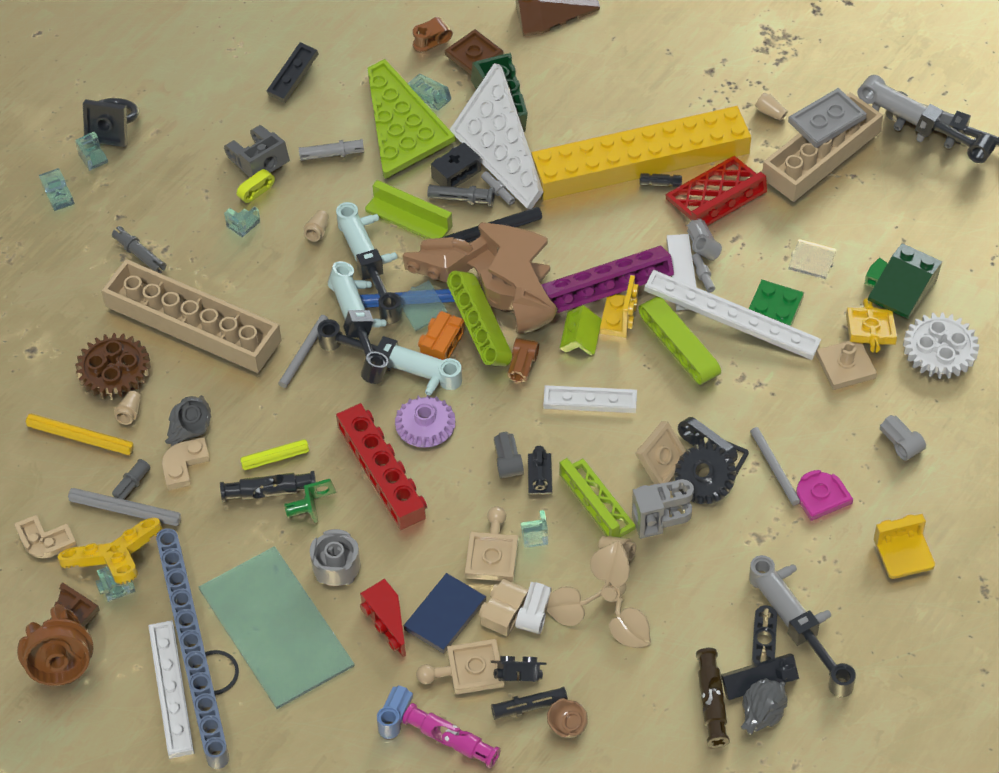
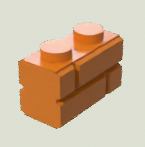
[418,311,465,360]

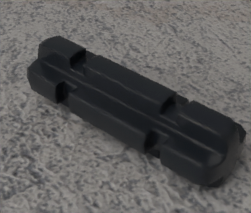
[640,173,682,187]

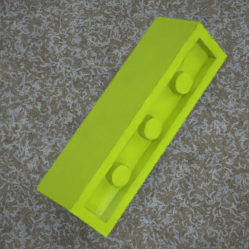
[365,180,453,239]

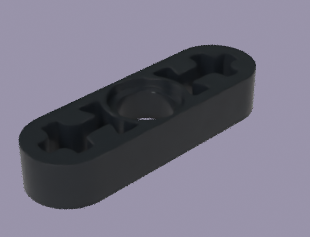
[678,417,738,462]
[752,605,777,665]

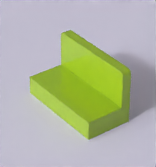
[560,305,602,356]

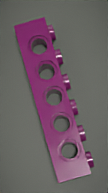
[541,245,674,314]

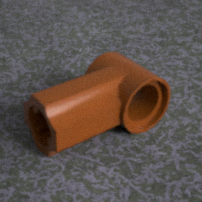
[508,338,539,384]

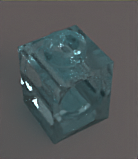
[95,567,136,602]

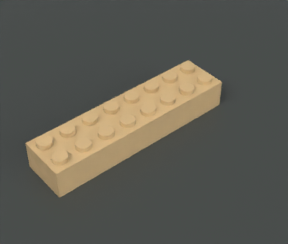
[101,259,282,373]

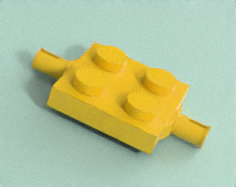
[846,298,897,353]

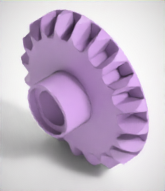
[395,395,456,448]

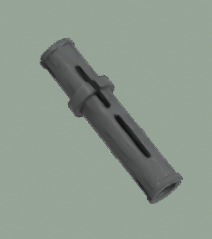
[112,226,167,274]

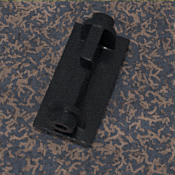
[528,446,552,494]
[491,656,547,682]

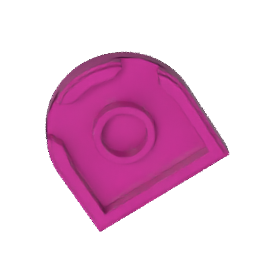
[796,470,853,521]

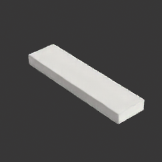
[666,234,696,310]
[543,385,637,413]

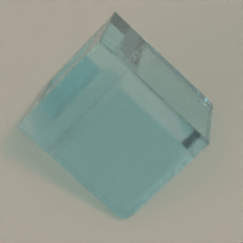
[75,132,108,171]
[224,207,260,237]
[520,510,548,548]

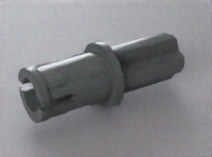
[112,459,151,499]

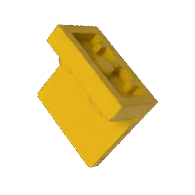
[600,275,639,338]

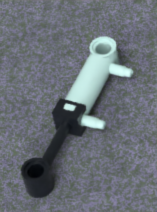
[336,202,402,324]
[328,261,389,384]
[317,319,462,395]

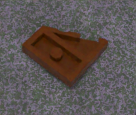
[50,582,100,627]

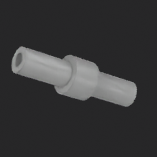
[481,171,515,205]
[692,253,715,293]

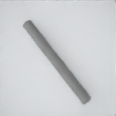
[278,315,328,388]
[750,427,800,506]

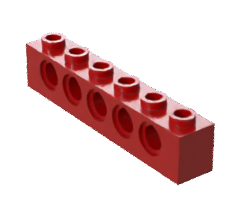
[336,403,427,531]

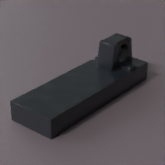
[266,42,319,103]
[720,653,799,700]

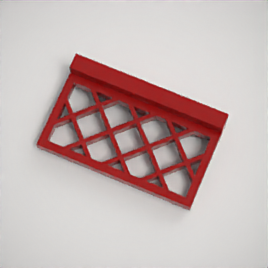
[665,155,767,226]

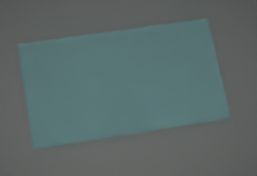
[199,546,355,709]

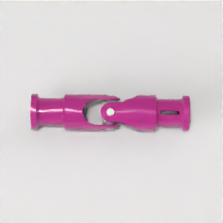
[402,703,501,769]

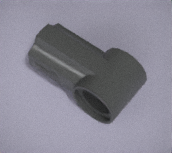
[494,432,524,479]

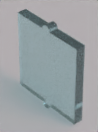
[399,280,448,331]

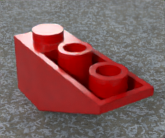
[360,578,406,657]

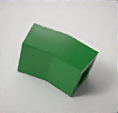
[864,258,888,287]

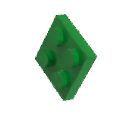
[749,279,804,326]

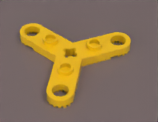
[57,518,162,584]

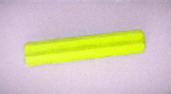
[240,439,309,470]

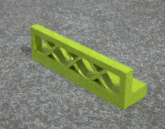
[559,458,636,538]

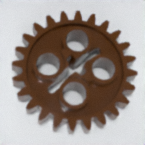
[75,333,151,399]

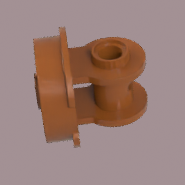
[17,604,93,686]

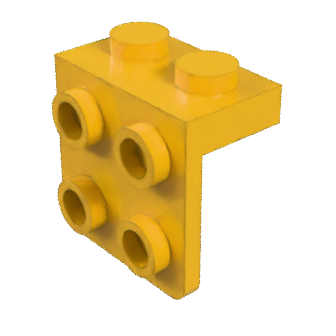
[873,513,935,579]

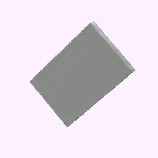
[788,88,867,148]

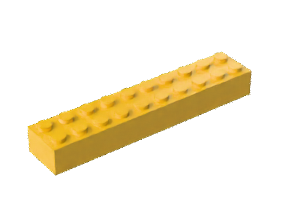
[531,106,751,201]

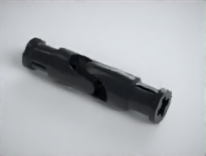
[220,471,317,502]

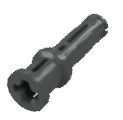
[427,184,495,207]

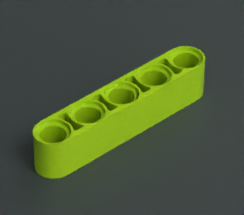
[447,271,512,367]
[638,296,721,385]

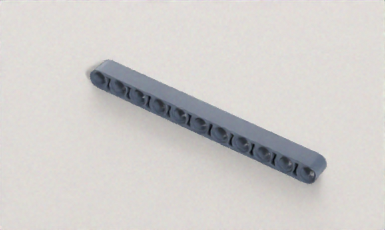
[156,528,229,769]

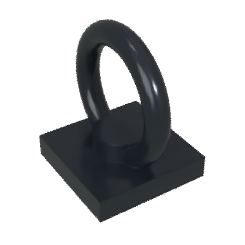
[83,98,139,147]

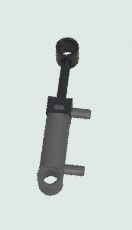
[885,91,999,148]

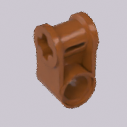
[413,17,453,52]

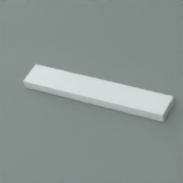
[148,620,194,759]

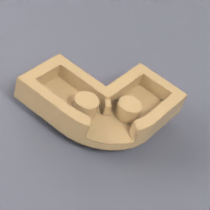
[162,437,210,490]
[14,515,77,558]

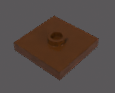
[445,29,504,75]

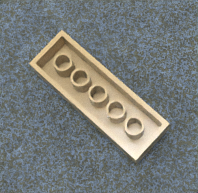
[762,92,883,202]

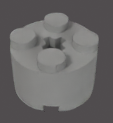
[310,529,360,586]

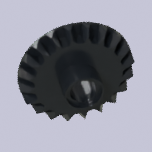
[674,443,736,504]

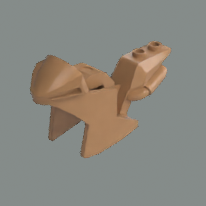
[403,222,557,333]

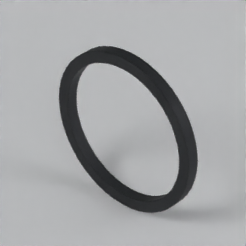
[192,650,239,695]

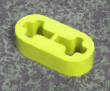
[236,169,275,203]

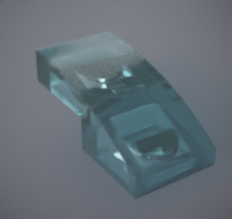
[39,168,75,211]

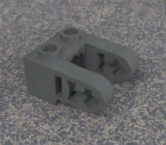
[224,125,290,177]

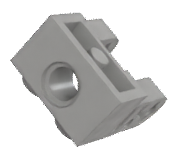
[632,479,694,539]

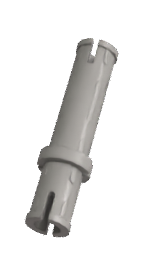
[299,139,364,161]

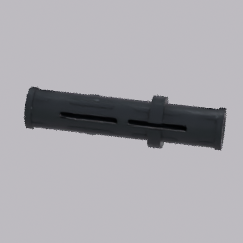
[491,687,568,720]

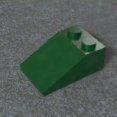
[868,243,942,319]

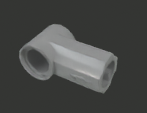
[687,218,722,261]
[880,415,926,461]

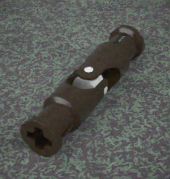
[696,647,730,748]

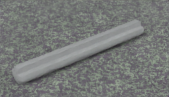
[68,488,181,526]

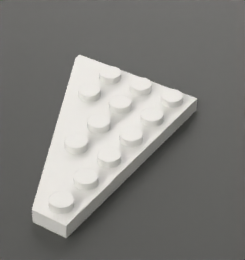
[450,63,543,209]

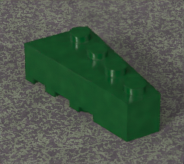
[471,52,528,132]

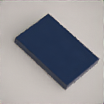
[403,573,486,654]

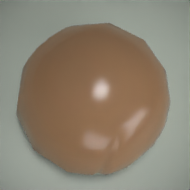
[547,698,588,738]

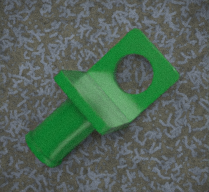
[284,479,336,523]

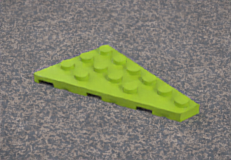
[367,59,455,179]

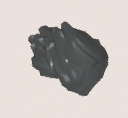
[165,395,211,447]
[741,678,787,735]

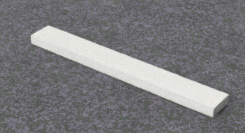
[644,270,821,360]

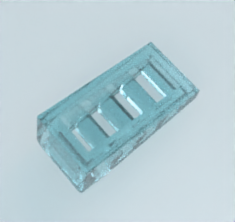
[407,74,451,110]

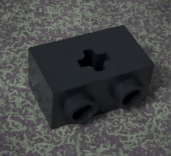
[431,142,481,187]

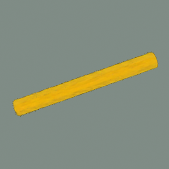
[25,413,134,455]

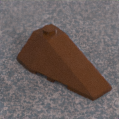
[516,0,600,36]

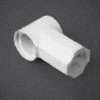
[515,582,552,634]

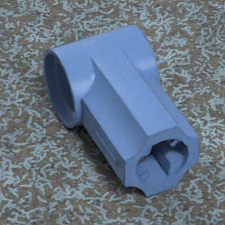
[377,685,413,739]

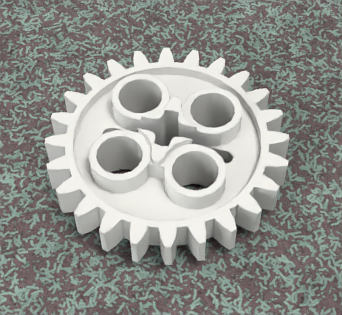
[903,313,979,379]

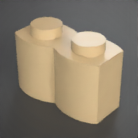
[479,579,529,636]

